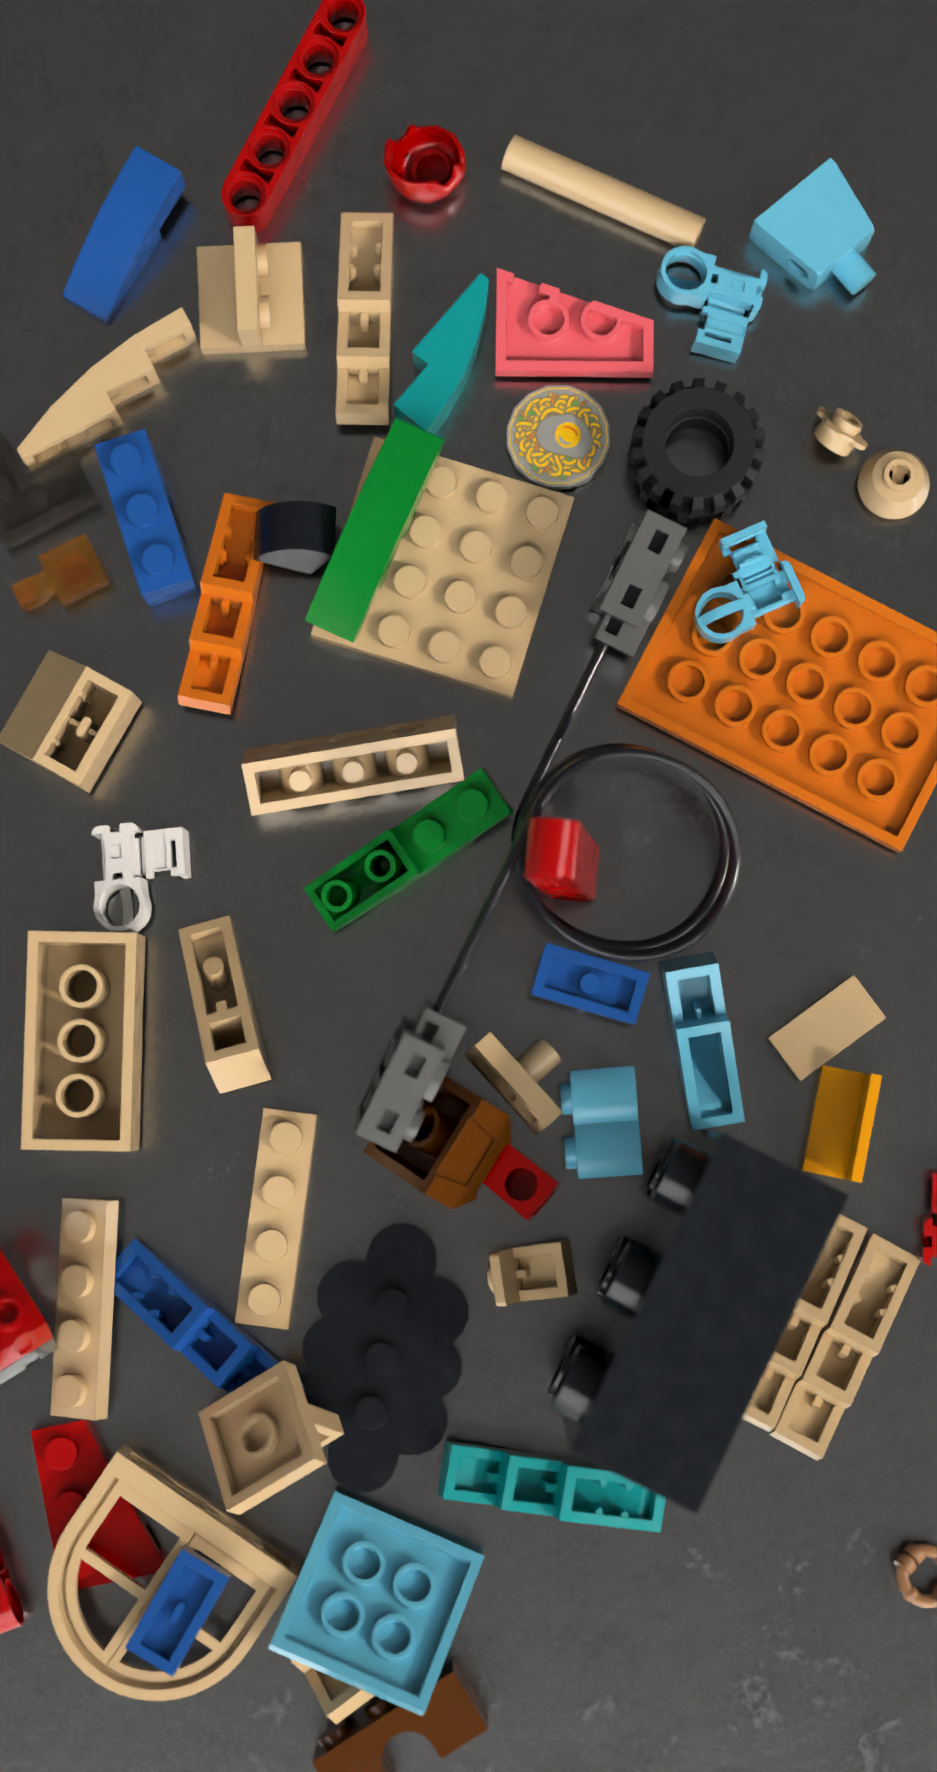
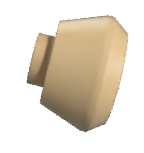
[857,448,930,519]

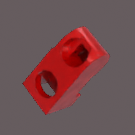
[483,1144,561,1222]

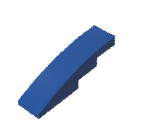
[114,1238,304,1393]

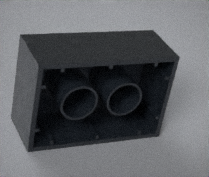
[547,1130,849,1514]

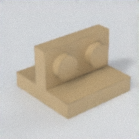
[197,226,306,355]
[198,1360,344,1515]

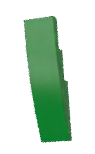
[304,417,446,643]

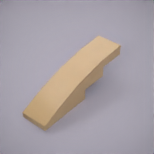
[336,212,393,425]
[17,307,197,471]
[743,1214,868,1432]
[769,1233,921,1460]

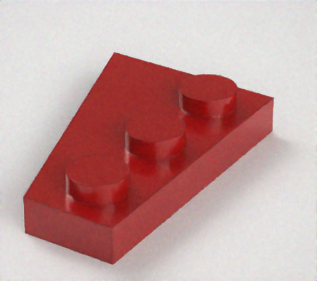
[31,1419,166,1590]

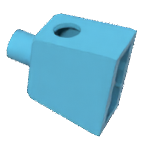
[749,157,876,295]

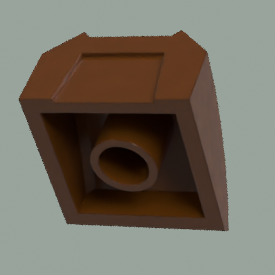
[363,1076,512,1210]

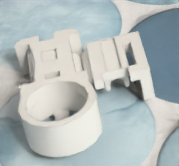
[91,822,192,933]

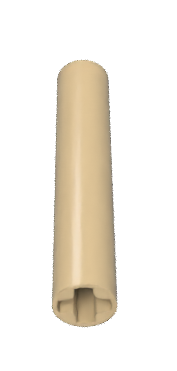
[501,134,706,247]

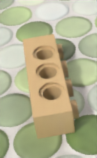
[241,714,464,816]

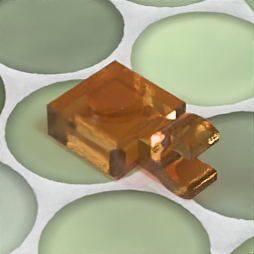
[11,533,111,612]

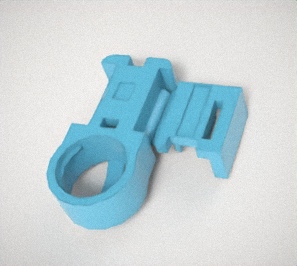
[656,246,768,364]
[693,520,805,644]

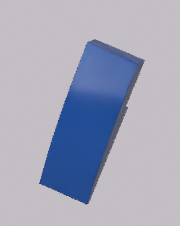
[62,145,186,324]

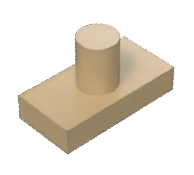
[465,1032,563,1135]

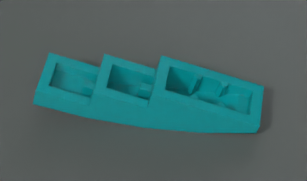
[437,1441,666,1533]

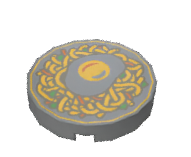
[507,385,610,491]

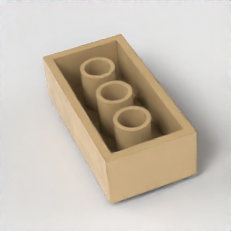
[21,931,145,1152]

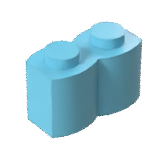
[560,1066,643,1179]

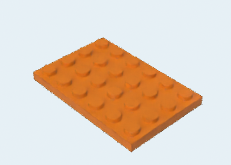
[616,518,937,853]

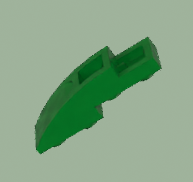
[303,767,514,932]

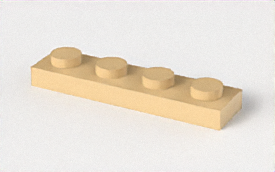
[235,1108,318,1330]
[50,1197,119,1421]

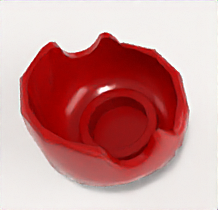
[383,124,466,203]

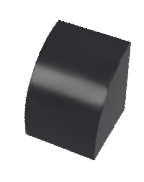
[253,501,336,574]

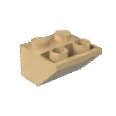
[0,650,142,793]

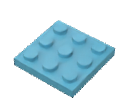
[268,1491,485,1716]

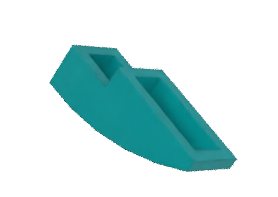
[393,273,489,434]

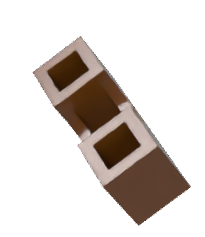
[312,1659,488,1772]

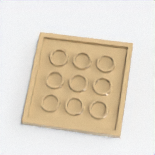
[311,436,575,699]

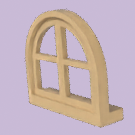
[47,1444,302,1701]

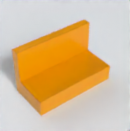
[800,1065,882,1183]

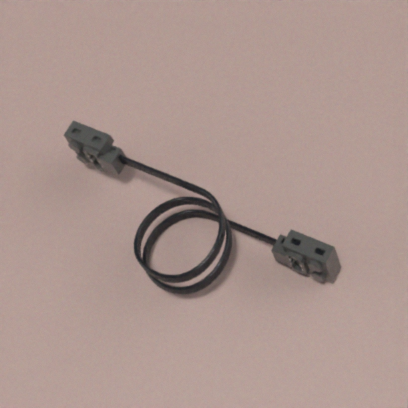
[355,509,741,1153]

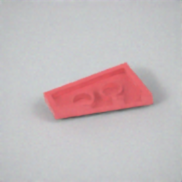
[495,268,654,378]

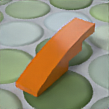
[178,492,276,715]

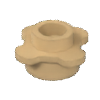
[814,407,868,456]

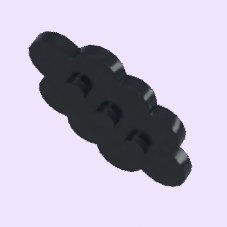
[302,1223,468,1493]

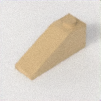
[178,915,272,1094]

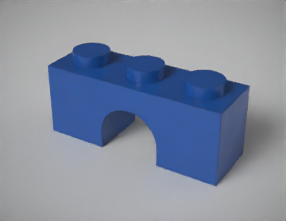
[94,428,200,607]

